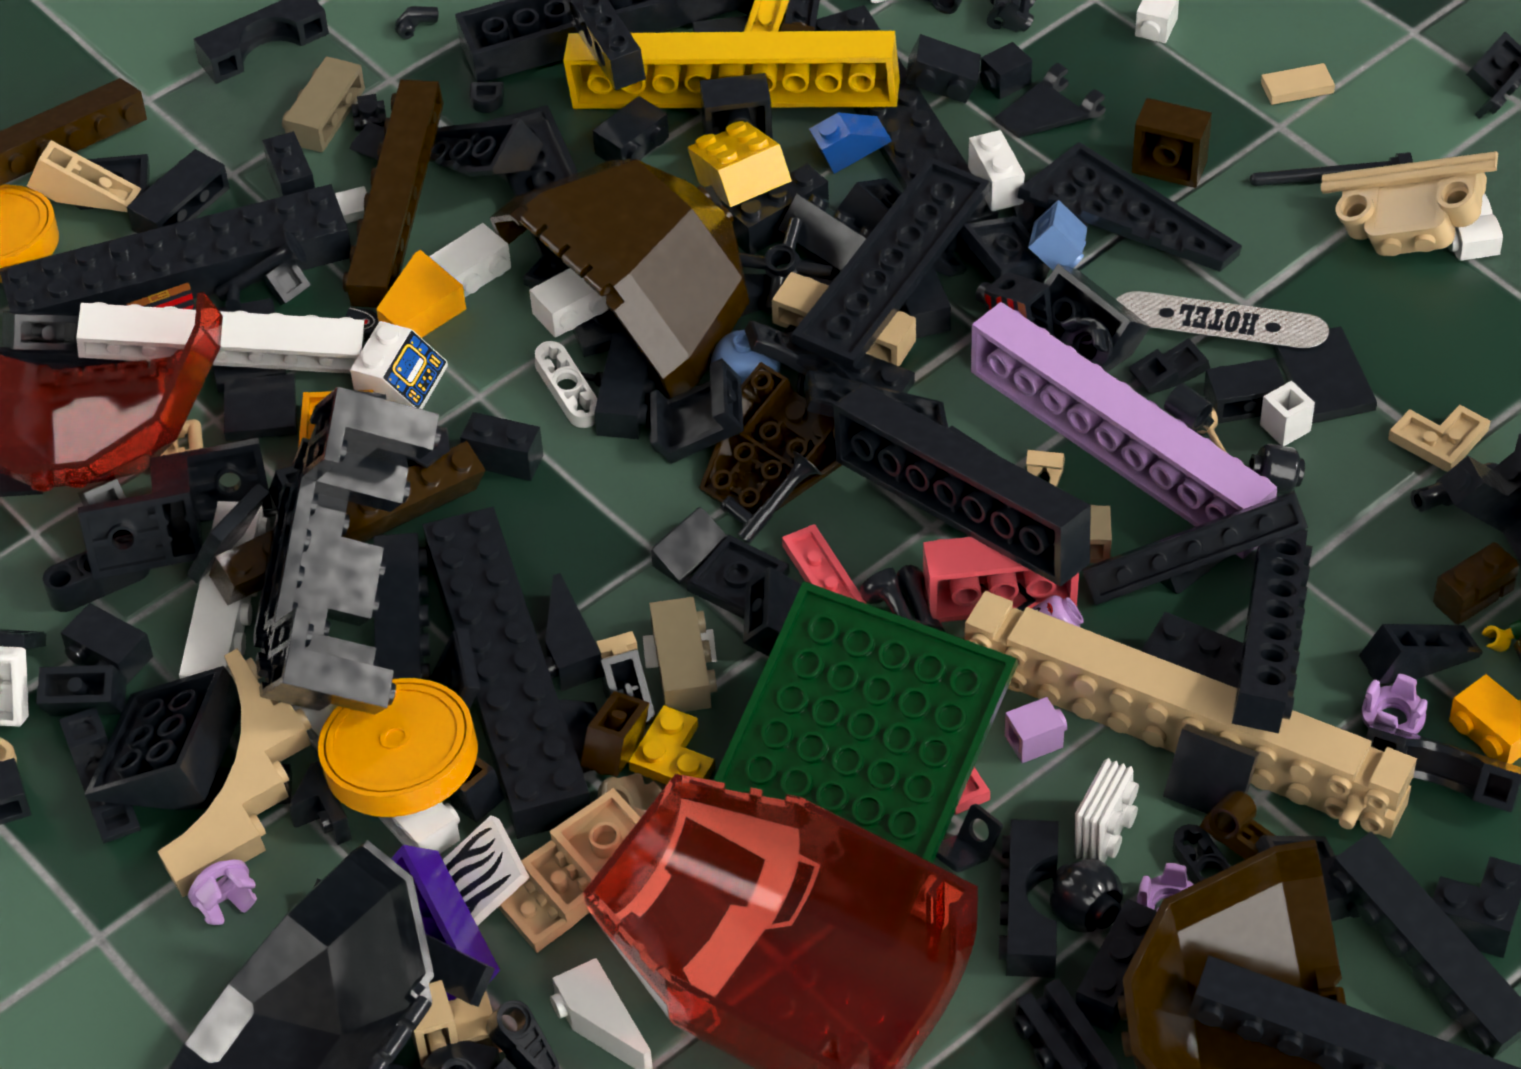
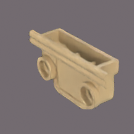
[1321,151,1498,256]

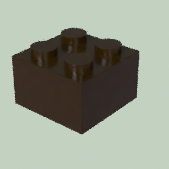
[1132,98,1212,188]

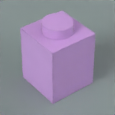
[1005,697,1067,763]

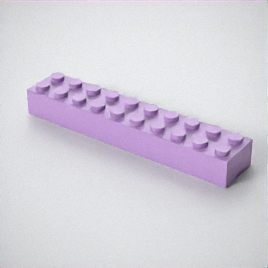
[971,302,1277,559]

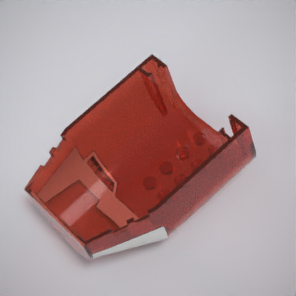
[583,774,978,1069]

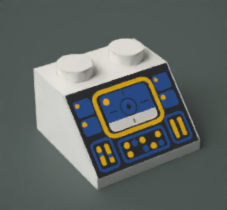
[350,321,448,409]

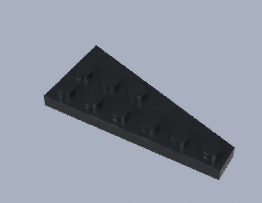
[1017,142,1242,272]

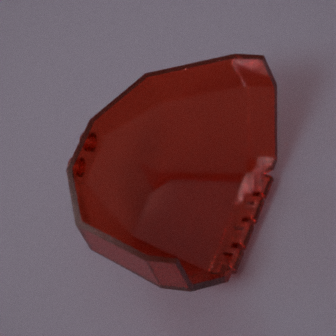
[0,292,223,492]

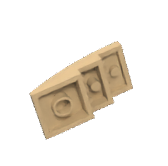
[498,788,661,953]

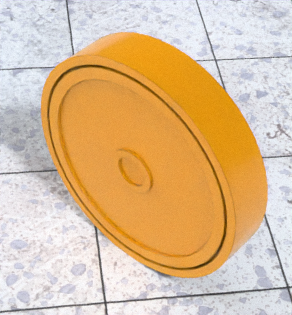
[0,184,59,283]
[318,678,478,817]

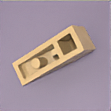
[27,140,141,212]

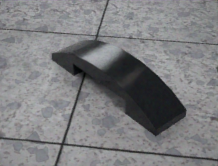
[59,707,141,844]

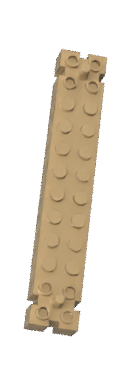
[965,591,1417,839]

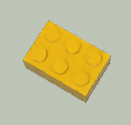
[687,121,792,207]

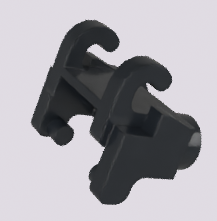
[987,0,1036,32]

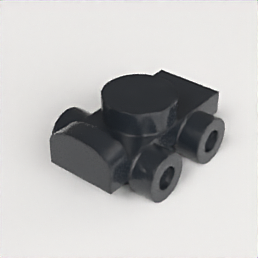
[351,94,386,131]

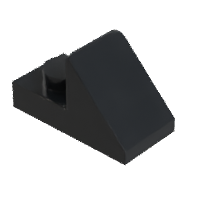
[289,761,352,845]

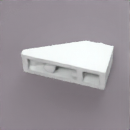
[550,958,653,1069]

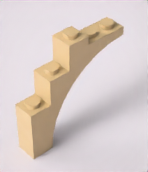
[157,648,312,897]

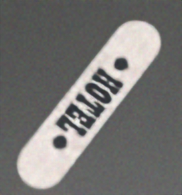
[1116,291,1329,348]

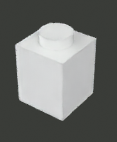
[1135,0,1179,43]
[1260,381,1315,446]

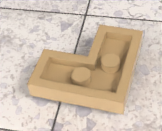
[1388,405,1490,472]

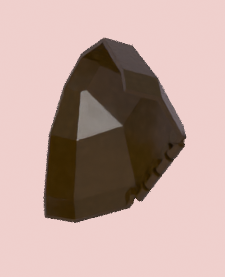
[489,159,750,399]
[1117,839,1347,1069]

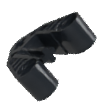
[438,1000,560,1069]

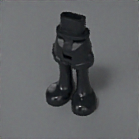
[860,565,945,632]

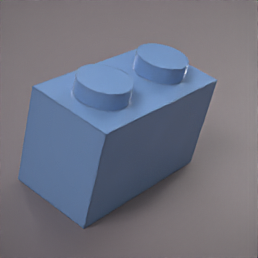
[1028,200,1088,270]

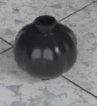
[1050,859,1123,933]

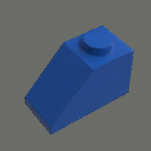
[809,112,892,174]

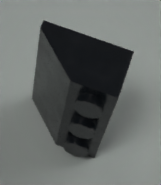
[1045,264,1151,372]

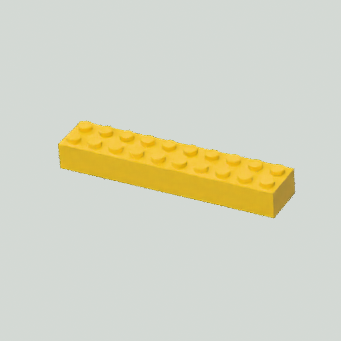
[563,31,900,109]

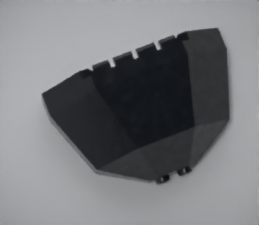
[168,840,434,1069]

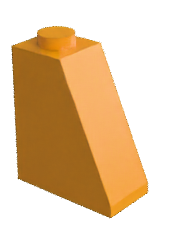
[376,250,466,338]

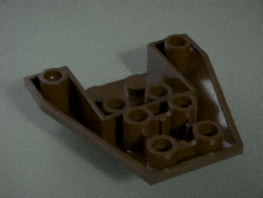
[699,362,842,515]

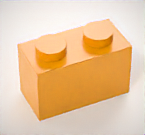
[1449,674,1521,764]

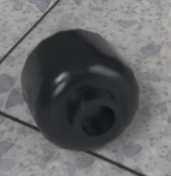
[1248,444,1305,494]

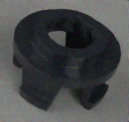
[1060,317,1113,368]

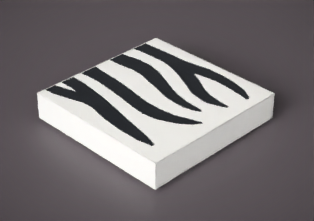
[443,815,530,926]

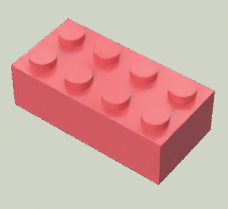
[923,537,1079,622]

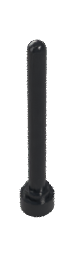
[1249,152,1413,186]

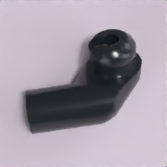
[395,6,439,39]

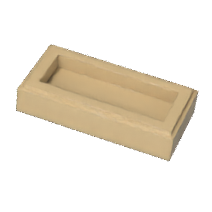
[1261,63,1335,105]

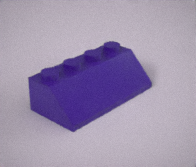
[391,845,501,1001]

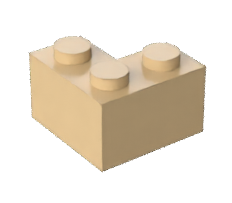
[411,980,503,1068]

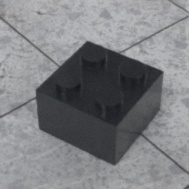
[700,73,773,139]

